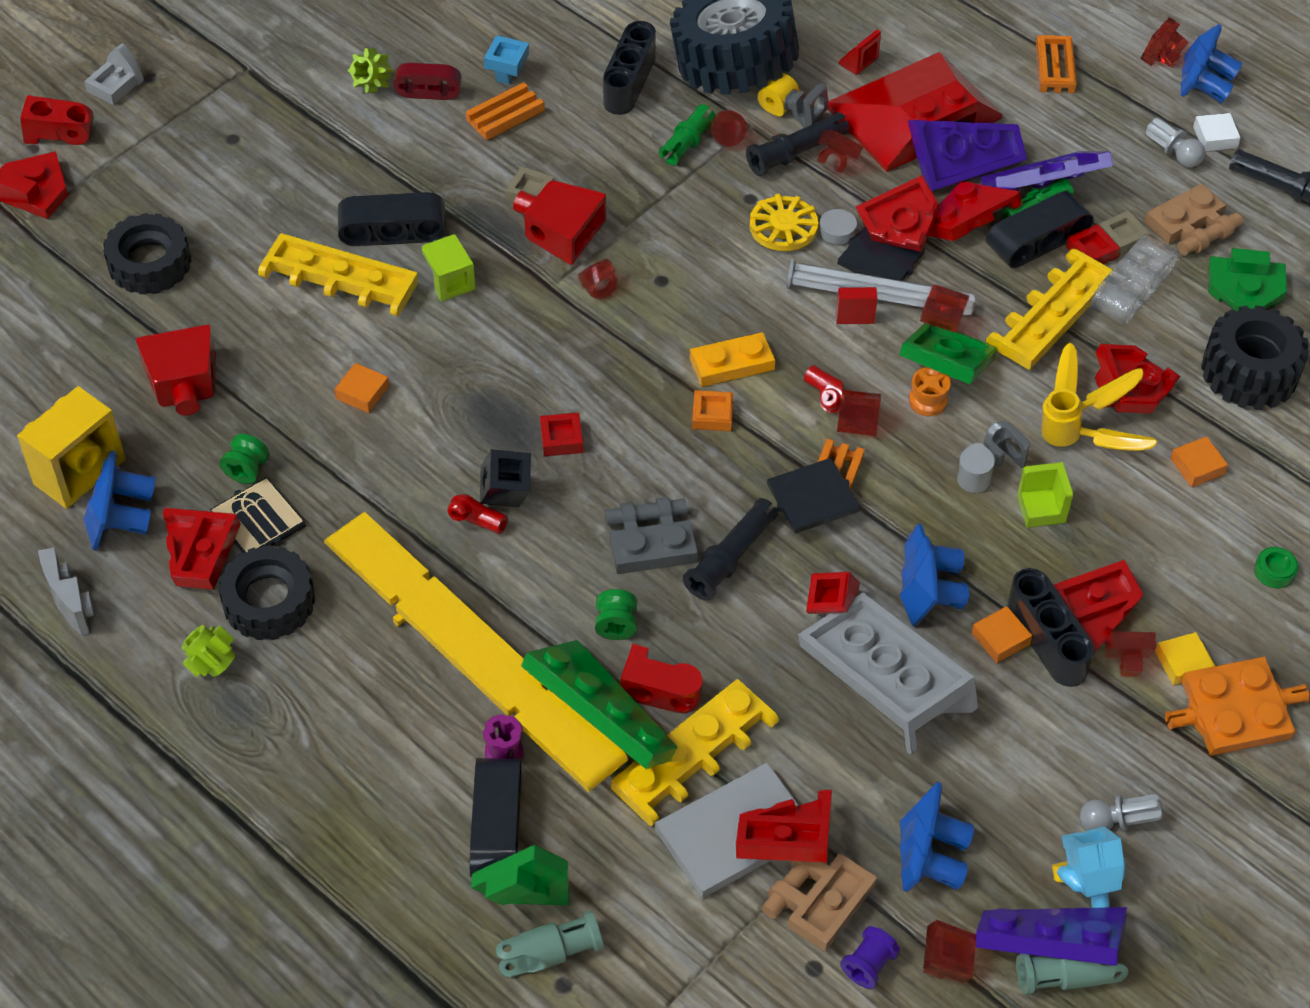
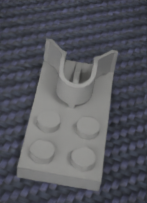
[798,592,978,755]

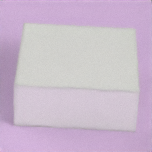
[1193,113,1240,151]

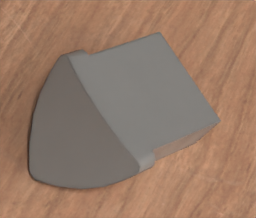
[84,43,144,105]

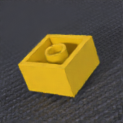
[17,386,126,509]

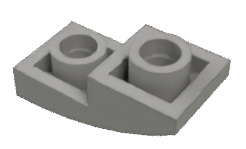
[38,547,95,636]

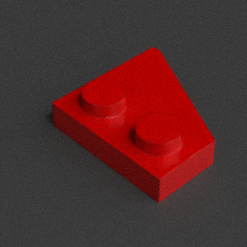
[928,181,1022,241]
[163,508,241,590]
[1053,559,1144,653]
[736,789,832,863]

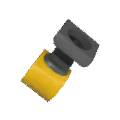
[757,73,829,128]

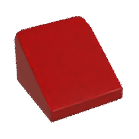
[838,29,881,75]
[806,572,860,614]

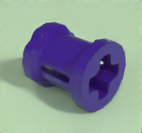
[840,926,900,989]

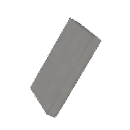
[655,763,798,899]

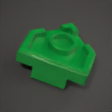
[1208,248,1287,312]
[471,845,570,906]

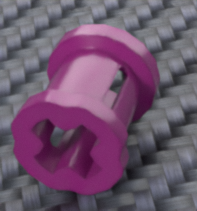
[483,714,524,761]

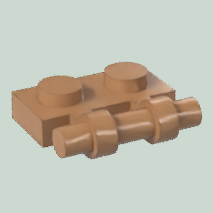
[1144,183,1243,255]
[761,853,877,952]

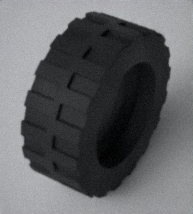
[103,213,191,295]
[218,545,315,640]

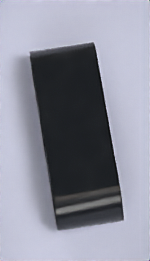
[603,21,656,115]
[986,191,1094,268]
[338,192,446,246]
[1007,568,1094,687]
[469,758,521,877]

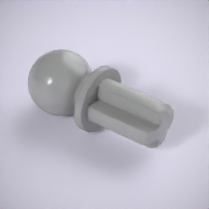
[1146,117,1205,168]
[1079,794,1163,831]

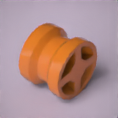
[909,367,951,417]

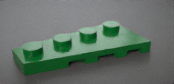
[521,640,678,769]

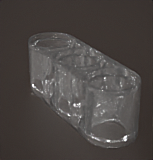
[1090,234,1179,326]

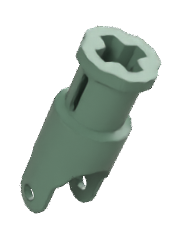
[496,910,603,978]
[1016,954,1128,995]

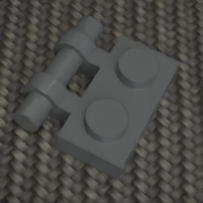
[605,497,698,574]

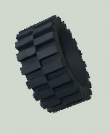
[670,0,799,95]

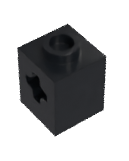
[480,449,531,507]

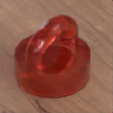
[710,110,747,146]
[577,258,618,299]

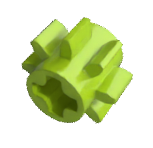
[348,48,394,93]
[181,625,235,677]

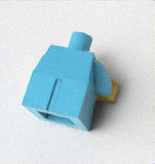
[1052,826,1126,908]

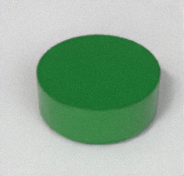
[1254,547,1298,589]

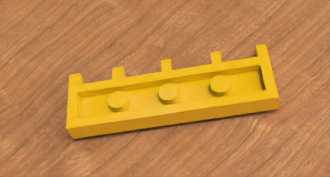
[258,233,419,317]
[986,249,1115,370]
[611,679,779,826]

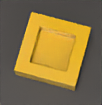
[1155,632,1215,686]

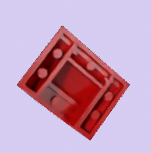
[828,52,1002,172]

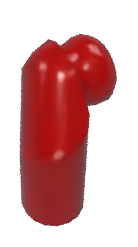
[804,365,846,413]
[447,494,508,534]

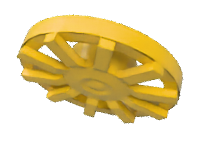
[749,193,819,251]

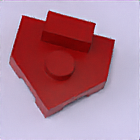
[0,151,68,219]
[855,175,939,252]
[1094,344,1181,414]

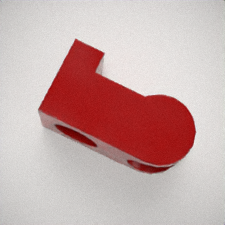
[20,95,94,145]
[620,643,702,713]

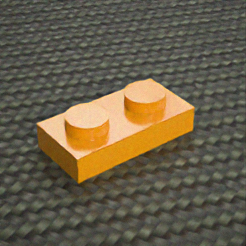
[689,332,775,387]

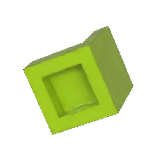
[422,234,475,302]
[1017,462,1073,528]

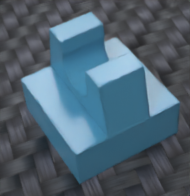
[484,35,530,85]

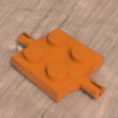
[1165,656,1309,756]

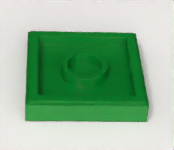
[899,320,998,385]

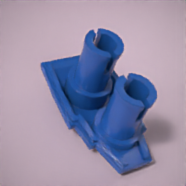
[1181,24,1243,104]
[83,450,156,551]
[900,523,969,627]
[900,782,974,892]

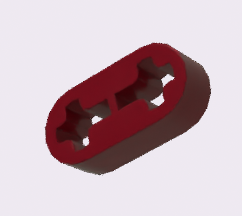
[393,63,462,100]

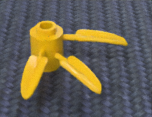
[1041,342,1158,451]

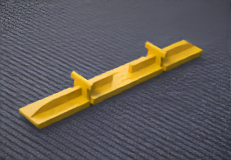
[324,512,628,793]

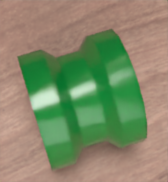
[219,433,270,484]
[595,589,638,640]

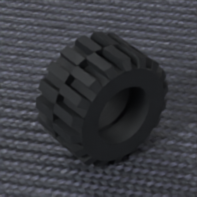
[1201,305,1309,410]

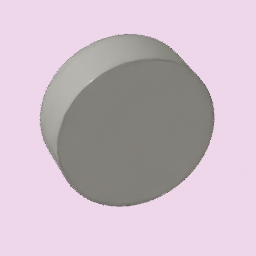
[819,209,857,245]

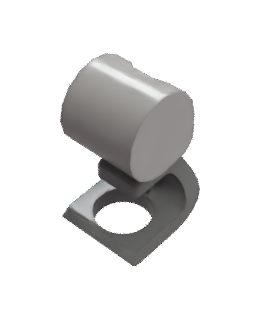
[957,421,1030,493]

